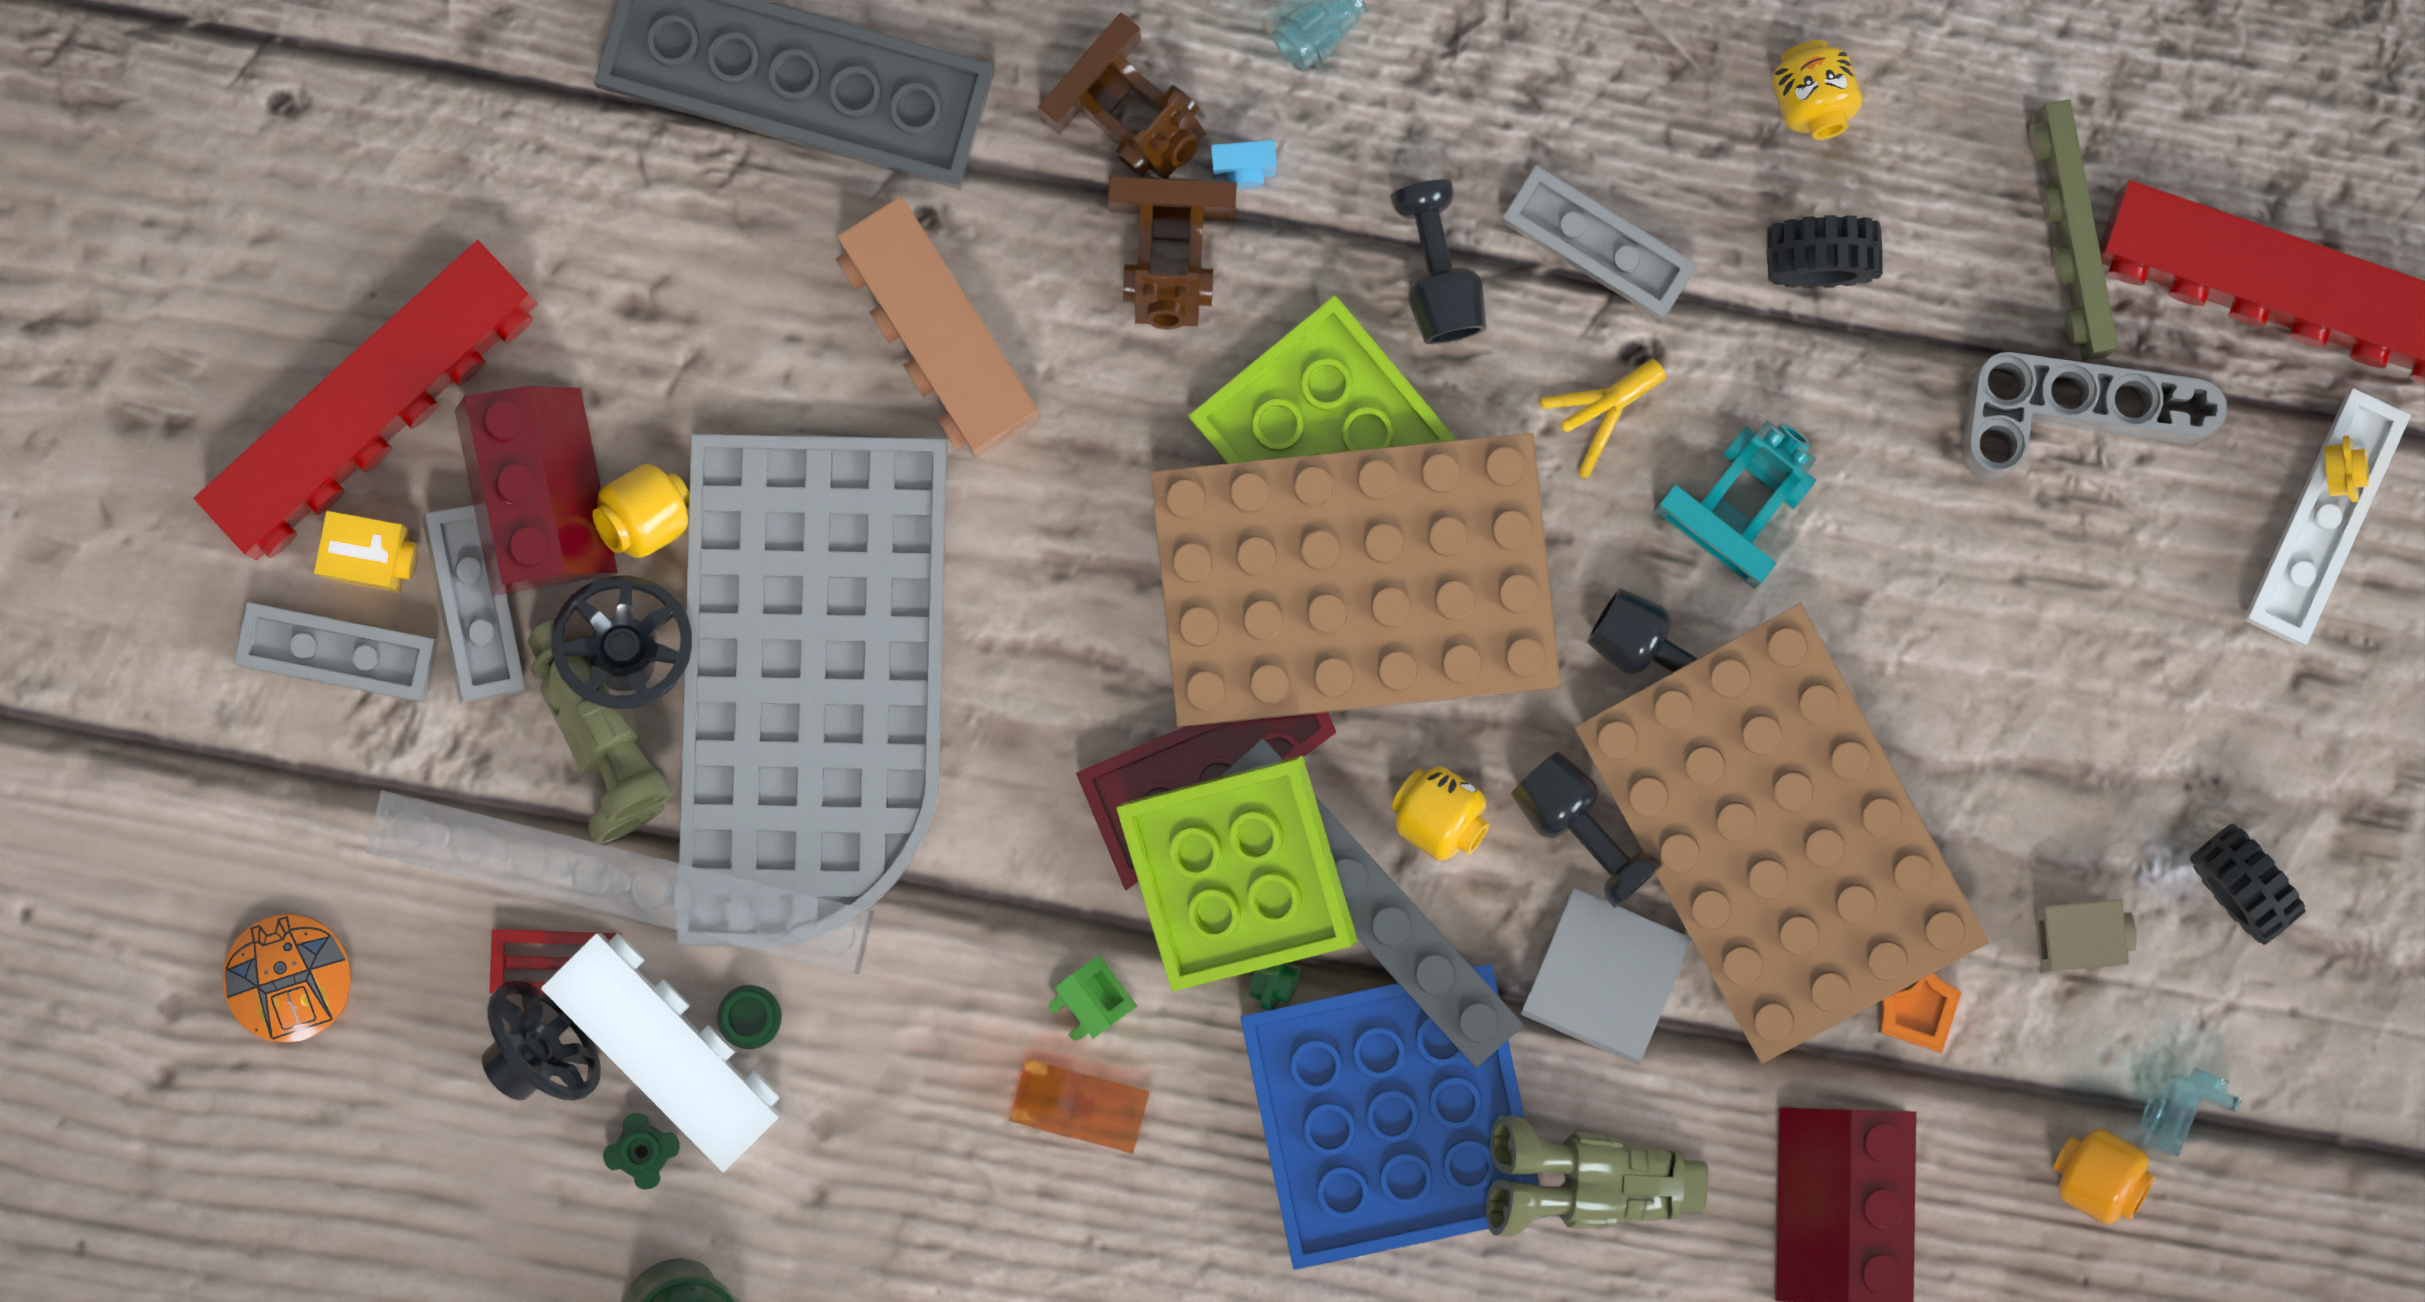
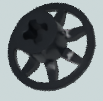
[551,575,692,709]
[482,981,601,1101]

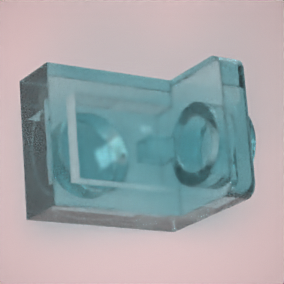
[2140,1068,2242,1157]

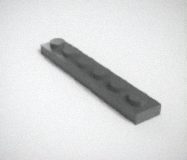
[1220,738,1524,1069]

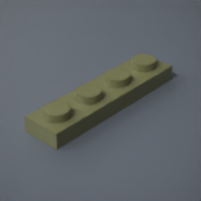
[2029,99,2118,361]

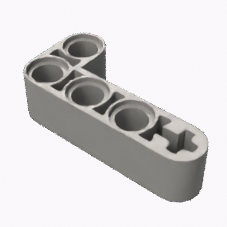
[1961,352,2227,479]

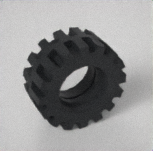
[1767,215,1883,288]
[2190,823,2306,945]

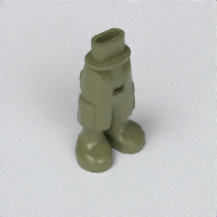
[527,620,673,844]
[1486,1115,1708,1237]

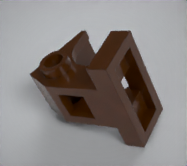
[1038,12,1206,179]
[1108,176,1237,330]

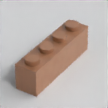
[835,195,1040,458]

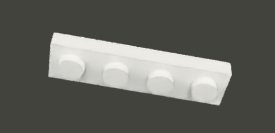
[2243,388,2411,647]

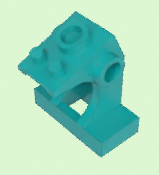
[1654,420,1817,589]

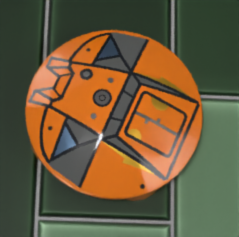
[223,914,351,1043]

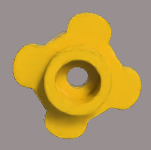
[2325,435,2370,502]

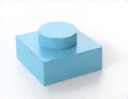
[1211,140,1277,190]

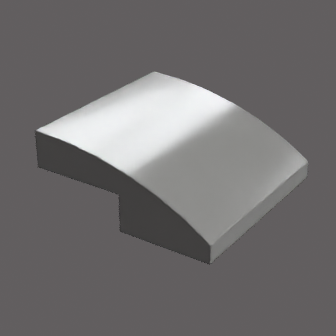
[1520,887,1691,1065]

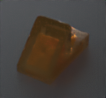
[1009,1058,1150,1154]

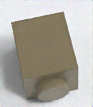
[2034,899,2137,973]

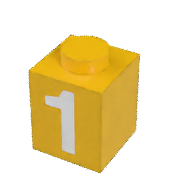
[314,511,419,593]

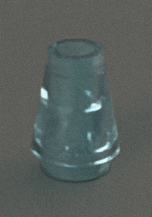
[1272,0,1367,71]

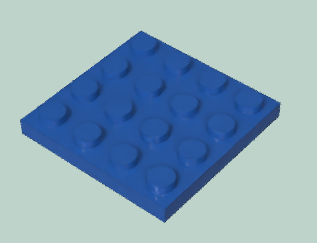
[1240,963,1546,1270]

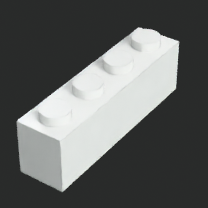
[541,933,782,1172]

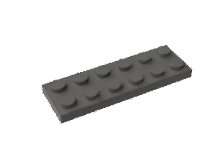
[594,0,995,190]

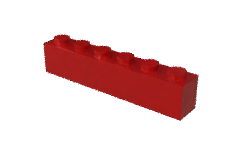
[2099,180,2425,385]
[193,239,538,561]

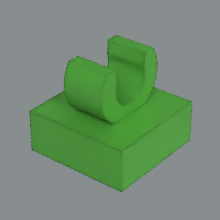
[1048,955,1137,1040]

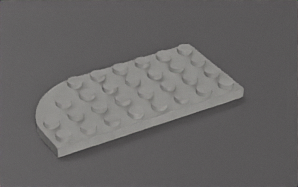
[677,434,948,947]

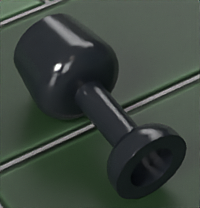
[1390,179,1487,344]
[1587,588,1698,674]
[1511,751,1662,909]

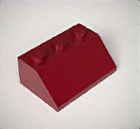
[454,386,618,596]
[1774,1107,1917,1302]

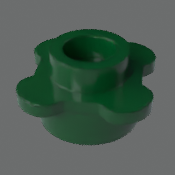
[603,1113,680,1190]

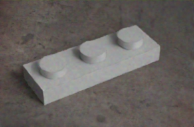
[1501,165,1698,322]
[422,505,526,704]
[234,602,438,703]

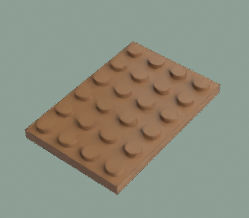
[1151,433,1561,728]
[1574,602,1990,1065]

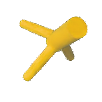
[1539,358,1666,478]

